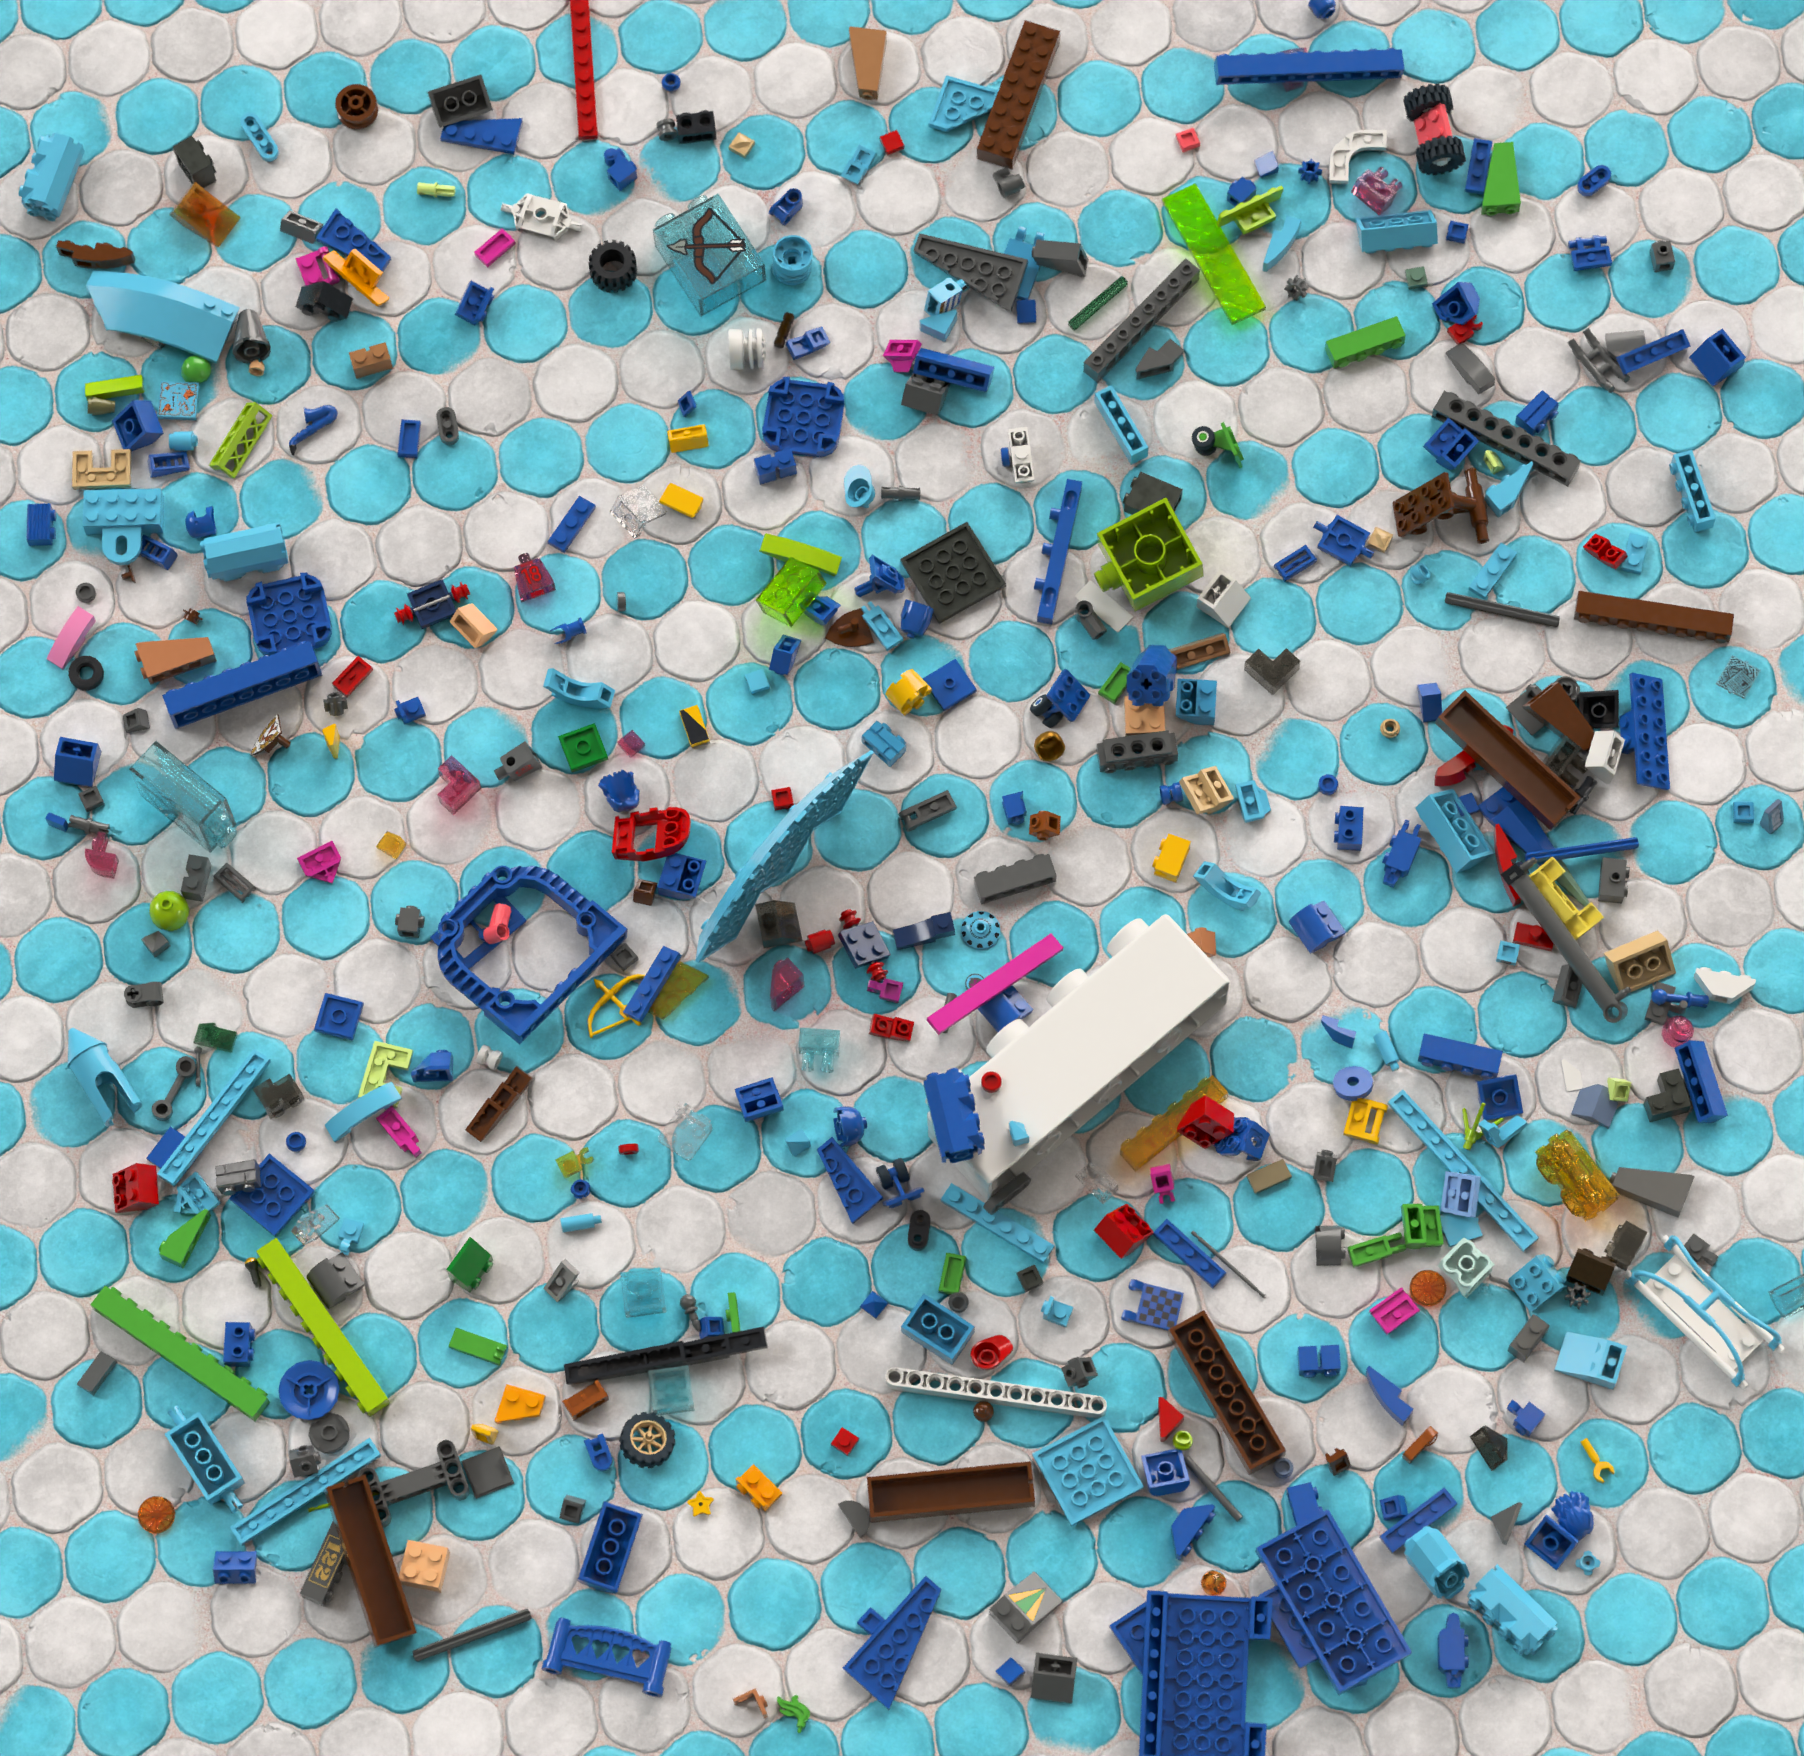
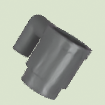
[992,167,1024,198]

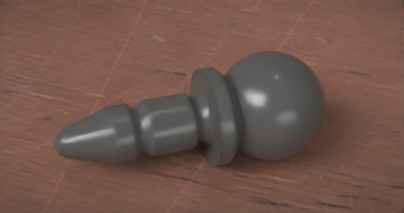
[680,1294,701,1332]

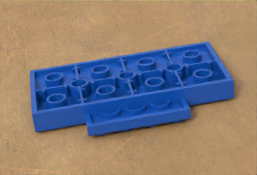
[1255,1509,1412,1696]

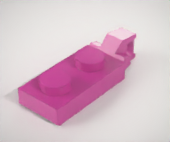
[376,1106,422,1158]

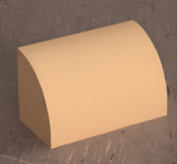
[450,603,498,648]

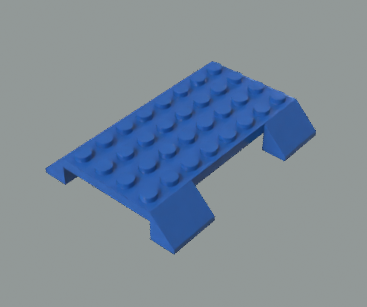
[1139,1590,1272,1756]

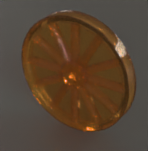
[1409,1270,1446,1306]
[138,1496,175,1533]

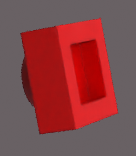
[831,1427,859,1456]

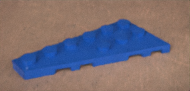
[843,1576,941,1710]

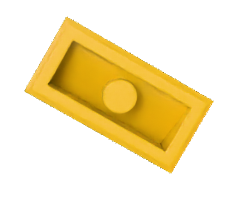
[667,424,709,453]
[659,483,704,518]
[322,724,340,759]

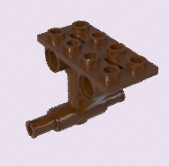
[1392,468,1489,544]

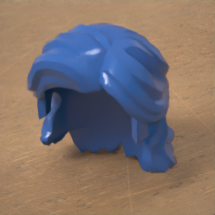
[598,769,640,812]
[1551,1491,1594,1541]

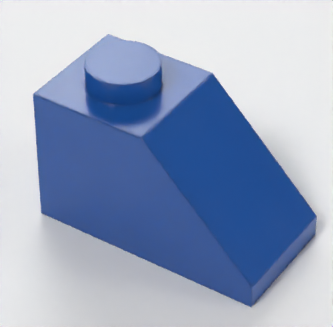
[769,635,801,675]

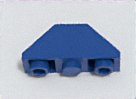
[1171,1504,1216,1560]

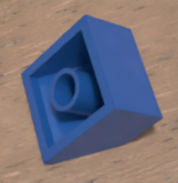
[112,400,164,452]

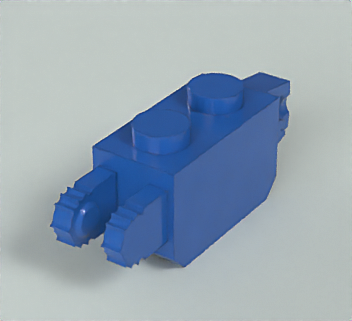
[1438,1612,1469,1688]

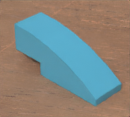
[1262,215,1301,272]

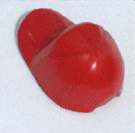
[970,1335,1013,1370]

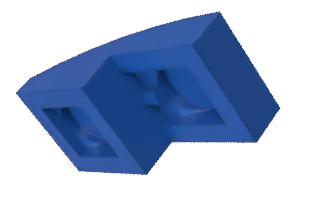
[785,326,830,360]

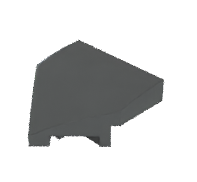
[1605,330,1646,362]

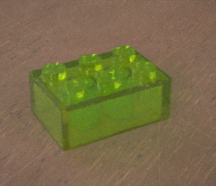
[756,557,827,627]

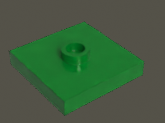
[558,723,609,773]

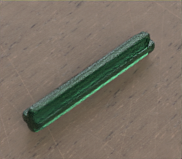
[1068,276,1128,330]

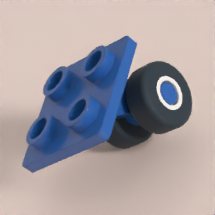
[1030,669,1090,728]
[876,1158,925,1208]

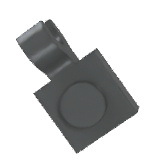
[1684,1233,1718,1267]

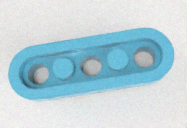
[240,113,279,162]

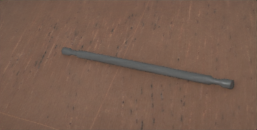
[1191,1230,1265,1298]

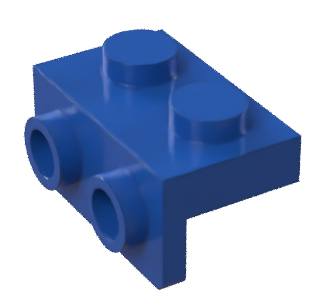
[454,280,494,325]
[213,1551,257,1584]

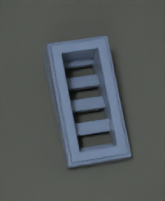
[1760,799,1784,834]

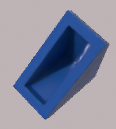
[1417,683,1442,723]

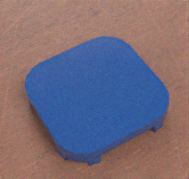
[762,376,844,457]
[246,572,332,656]

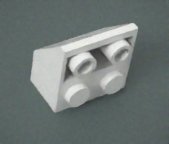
[1197,569,1251,628]
[1585,731,1625,784]

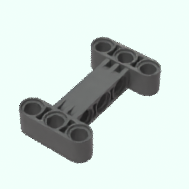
[358,1440,470,1527]

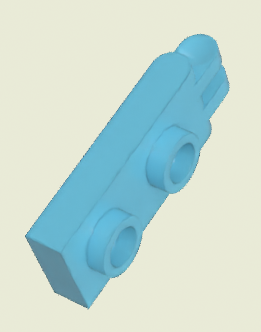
[861,601,903,651]

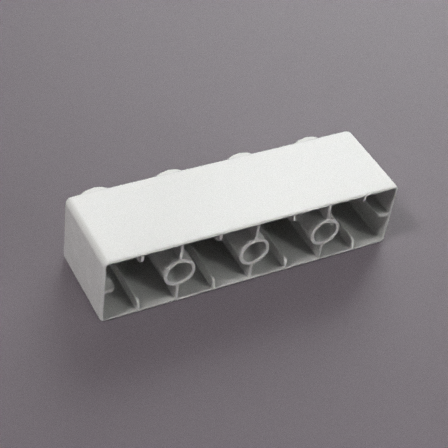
[925,915,1230,1201]

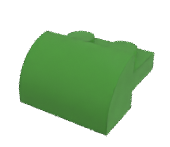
[1401,1204,1444,1249]

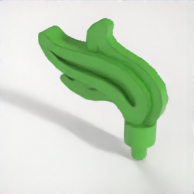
[777,1695,810,1733]

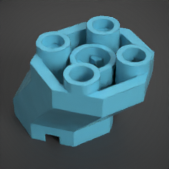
[1404,1526,1470,1599]

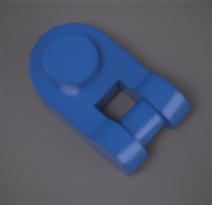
[584,1433,613,1472]

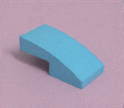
[841,145,877,185]

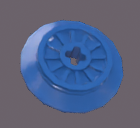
[278,1360,340,1420]

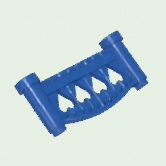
[541,1618,672,1697]

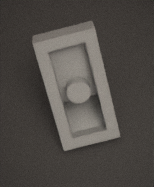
[543,1259,580,1302]

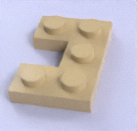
[72,449,131,490]

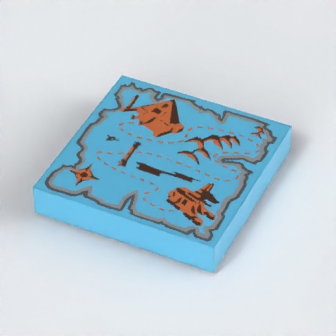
[157,381,200,420]

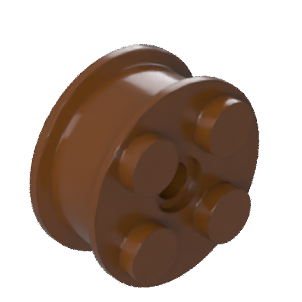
[335,84,378,130]

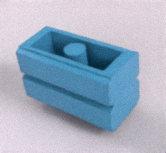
[861,721,906,767]

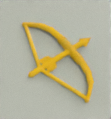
[587,974,645,1038]

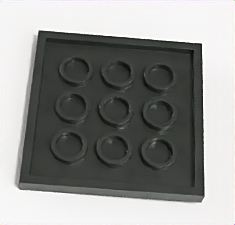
[900,522,1006,624]

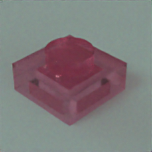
[617,730,645,758]

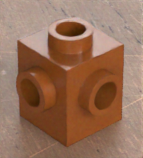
[1029,811,1061,841]

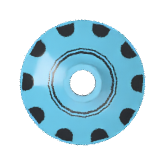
[961,911,1000,949]

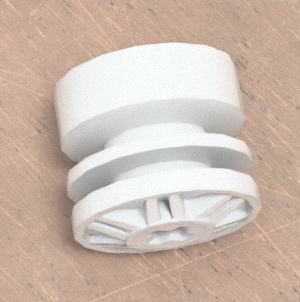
[729,329,766,370]

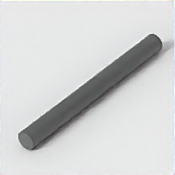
[1184,1455,1243,1522]

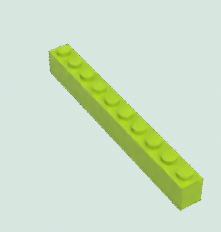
[256,1238,390,1417]

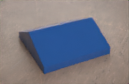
[1477,1074,1523,1121]

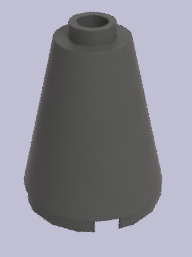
[232,309,271,363]

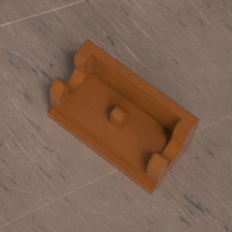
[562,1380,609,1421]

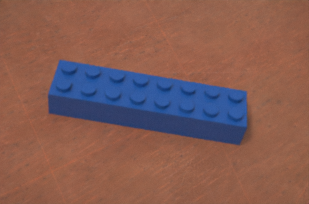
[162,641,322,729]

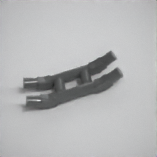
[1567,328,1630,393]

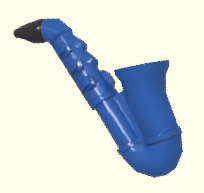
[289,405,338,456]

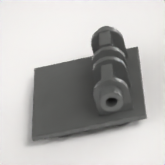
[1506,684,1545,736]

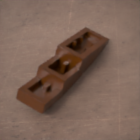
[465,1066,534,1142]

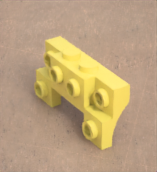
[1529,857,1604,941]

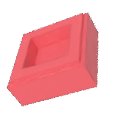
[1176,128,1200,152]

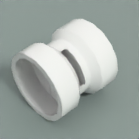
[476,1044,503,1070]

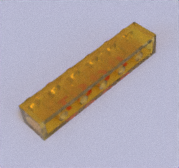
[1120,1075,1228,1172]

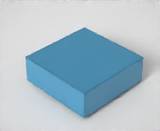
[1733,802,1754,823]

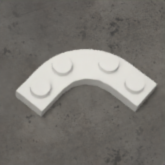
[1329,130,1387,184]

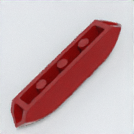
[1434,725,1514,786]

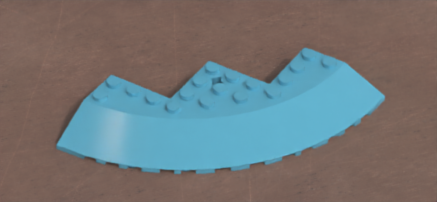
[695,750,874,963]

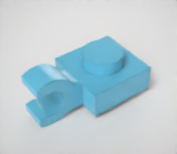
[338,1218,364,1255]

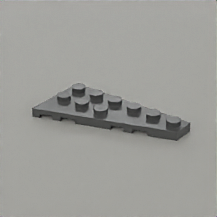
[914,233,1028,313]

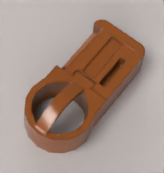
[1402,1426,1438,1464]

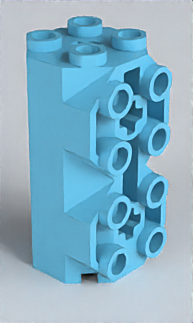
[19,133,85,221]
[200,522,289,582]
[1467,1564,1558,1656]

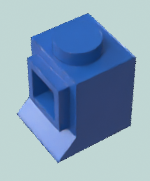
[1002,791,1027,825]

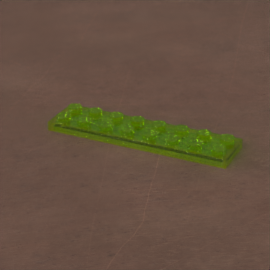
[1162,183,1266,325]

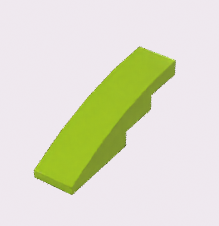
[759,533,842,576]

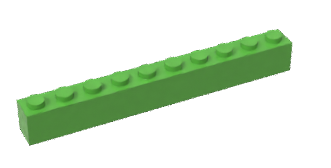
[90,1286,270,1422]

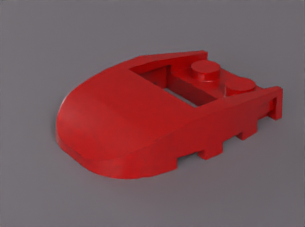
[612,807,691,862]

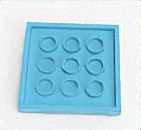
[1032,1416,1144,1527]

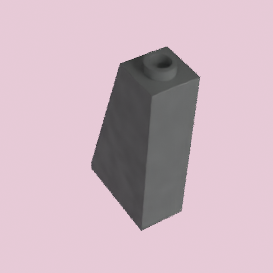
[1609,1167,1695,1217]

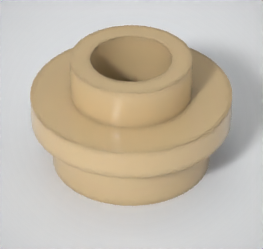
[1380,719,1400,738]

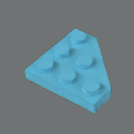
[929,75,998,132]

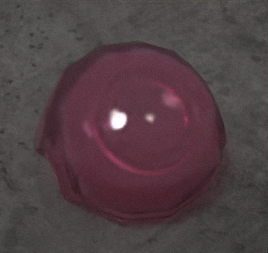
[1661,1015,1694,1047]

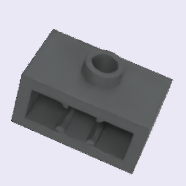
[1598,857,1630,904]

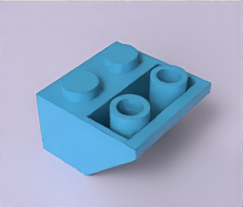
[1176,678,1217,726]

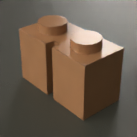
[349,342,393,379]

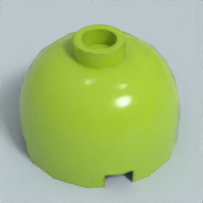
[149,891,190,931]

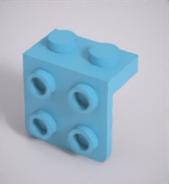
[1508,1254,1569,1311]

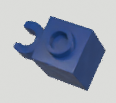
[1506,1400,1545,1437]

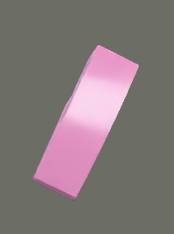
[47,606,96,670]

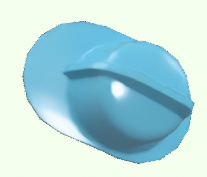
[844,464,875,508]

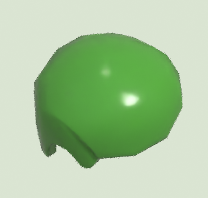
[181,355,211,384]

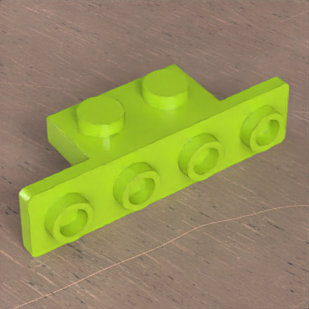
[1216,186,1284,235]

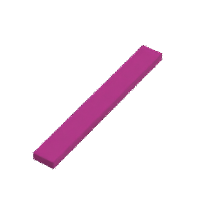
[927,933,1063,1035]

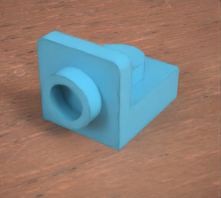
[1041,1296,1073,1327]

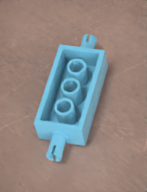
[165,1405,245,1513]

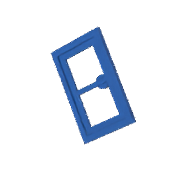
[430,896,527,969]

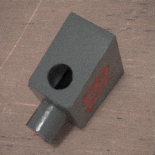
[494,741,542,781]

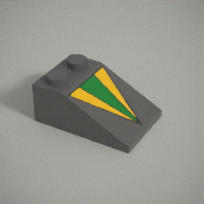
[989,1571,1063,1644]

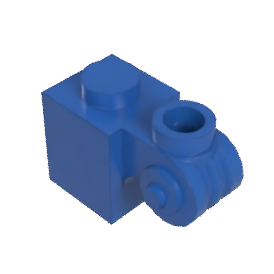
[604,148,637,191]

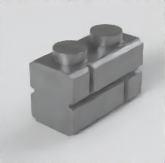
[215,1159,261,1196]

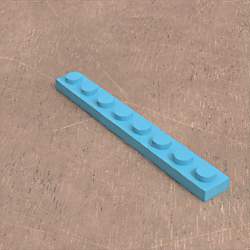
[157,1049,271,1187]
[230,1438,381,1546]

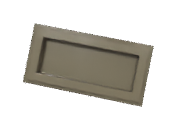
[1246,1159,1292,1194]

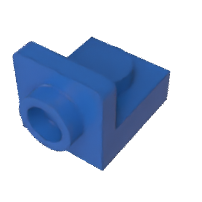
[394,697,426,724]

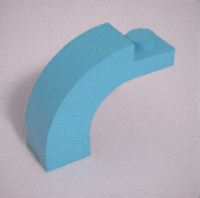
[543,668,615,709]
[1193,861,1262,911]

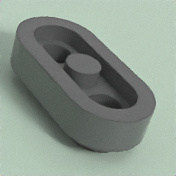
[436,407,459,445]

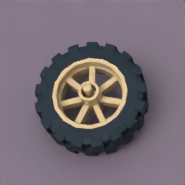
[619,1412,675,1468]

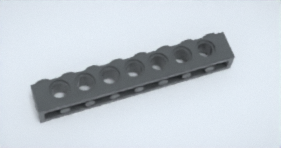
[1083,258,1200,383]
[1432,390,1581,486]

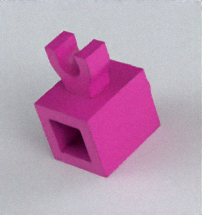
[1150,1164,1175,1204]

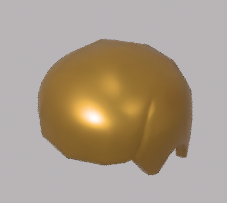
[1034,731,1065,762]

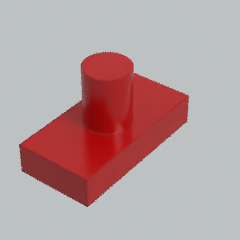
[1513,922,1554,951]

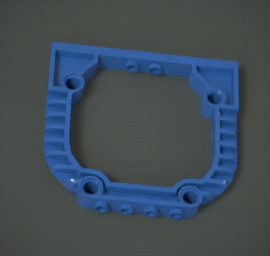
[438,866,628,1045]

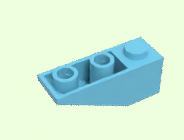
[1484,461,1533,518]

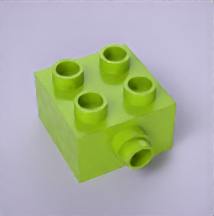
[1094,498,1204,612]

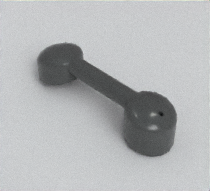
[152,1056,196,1121]

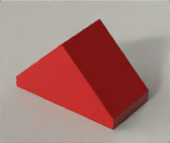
[1158,1397,1184,1442]

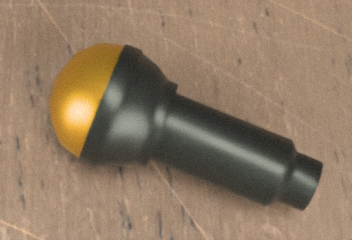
[245,1257,261,1288]

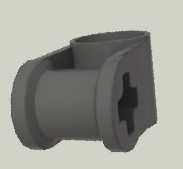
[124,982,164,1008]

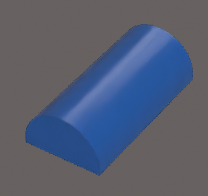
[578,1501,643,1594]

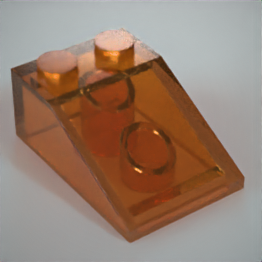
[169,182,241,247]

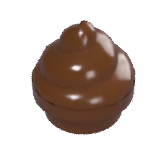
[973,1401,994,1422]

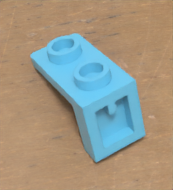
[1478,1115,1528,1148]

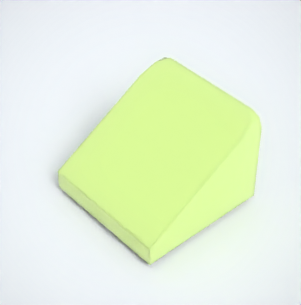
[1483,450,1505,475]
[1607,1078,1632,1102]

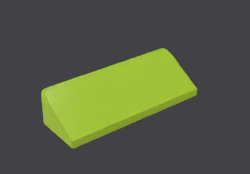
[85,374,144,401]

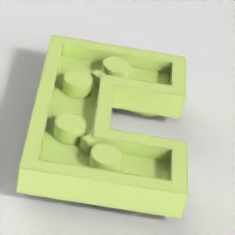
[358,1041,414,1108]

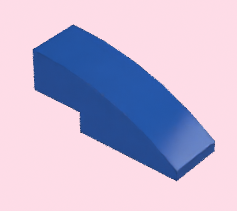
[1365,1366,1414,1426]

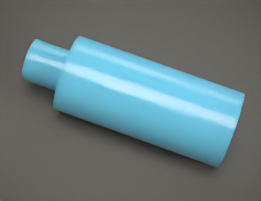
[1373,1031,1399,1071]
[560,1213,602,1233]

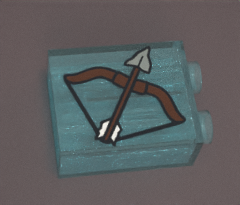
[652,194,766,316]
[129,741,237,853]

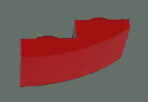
[1583,533,1628,570]
[869,1013,914,1041]

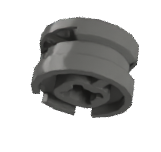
[1554,676,1580,704]

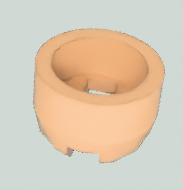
[249,359,265,376]

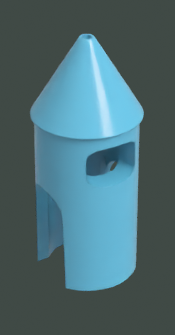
[67,1028,142,1126]

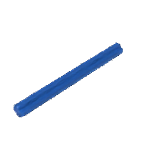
[1525,837,1639,863]

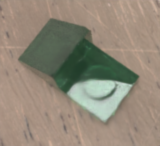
[193,1023,238,1053]

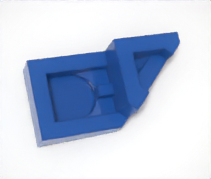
[1321,1015,1356,1048]

